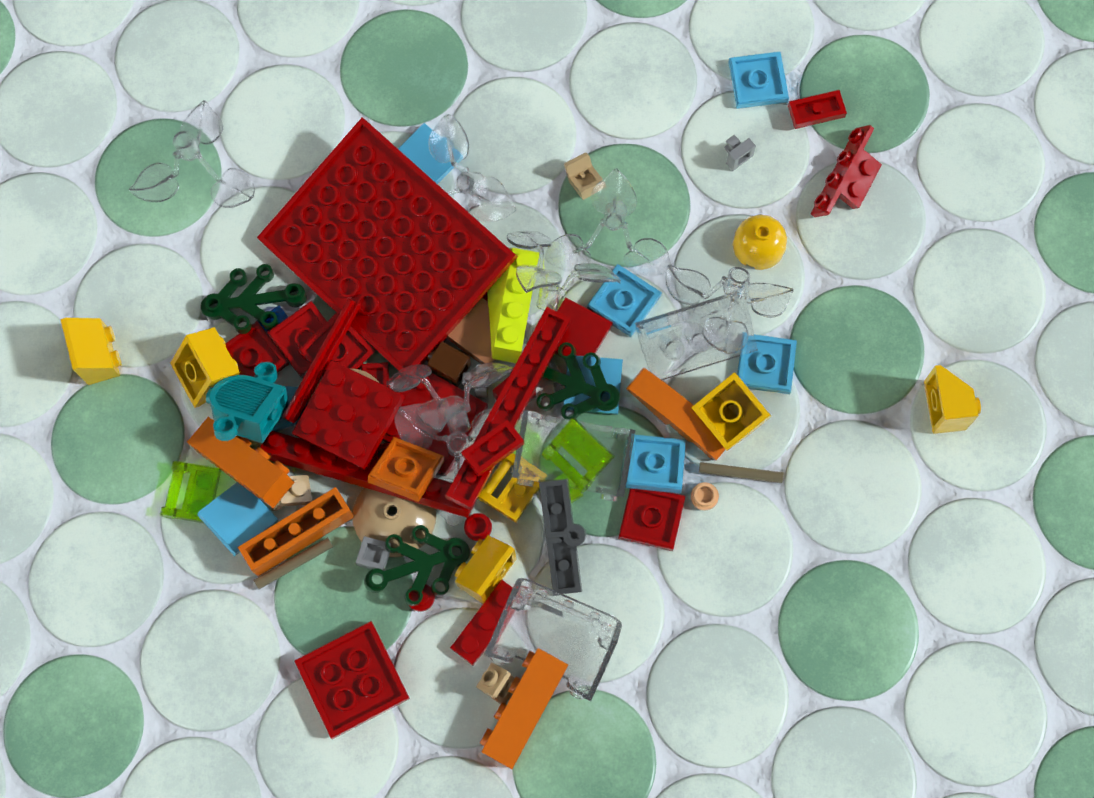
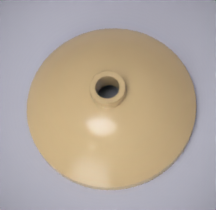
[353,488,436,557]

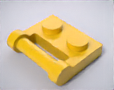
[478,453,547,523]

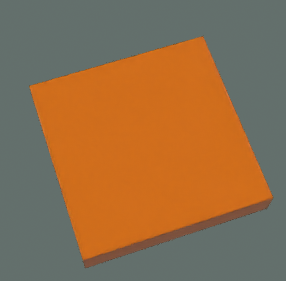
[368,437,444,502]

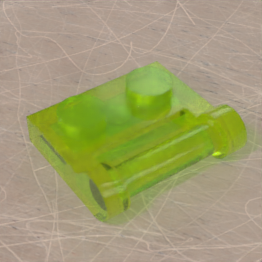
[542,418,615,494]
[160,461,221,524]

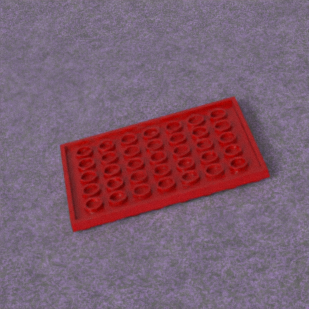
[257,117,518,379]

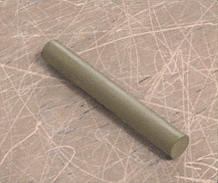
[699,462,784,483]
[254,537,333,589]

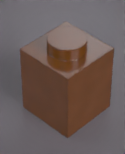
[427,341,471,387]

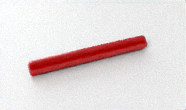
[283,299,360,423]

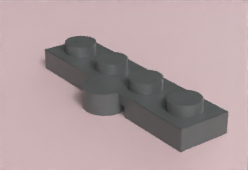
[539,479,587,595]

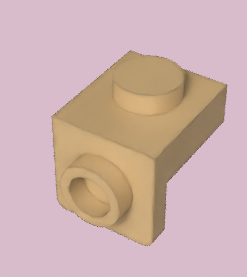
[564,153,606,200]
[271,475,312,511]
[476,662,515,704]

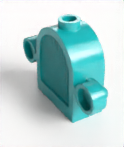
[206,362,288,443]

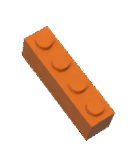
[187,417,295,508]
[238,487,354,576]
[479,648,568,769]

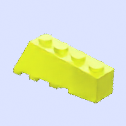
[487,248,539,363]

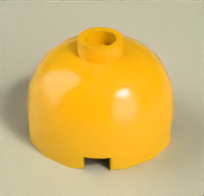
[733,214,787,270]

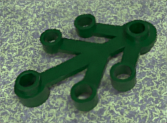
[201,264,307,334]
[536,342,620,421]
[364,525,470,606]

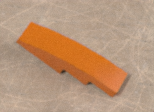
[626,368,725,460]

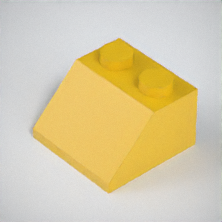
[60,318,122,385]
[170,327,240,408]
[924,365,981,434]
[691,372,772,451]
[454,535,517,604]

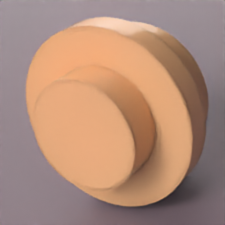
[691,482,719,511]

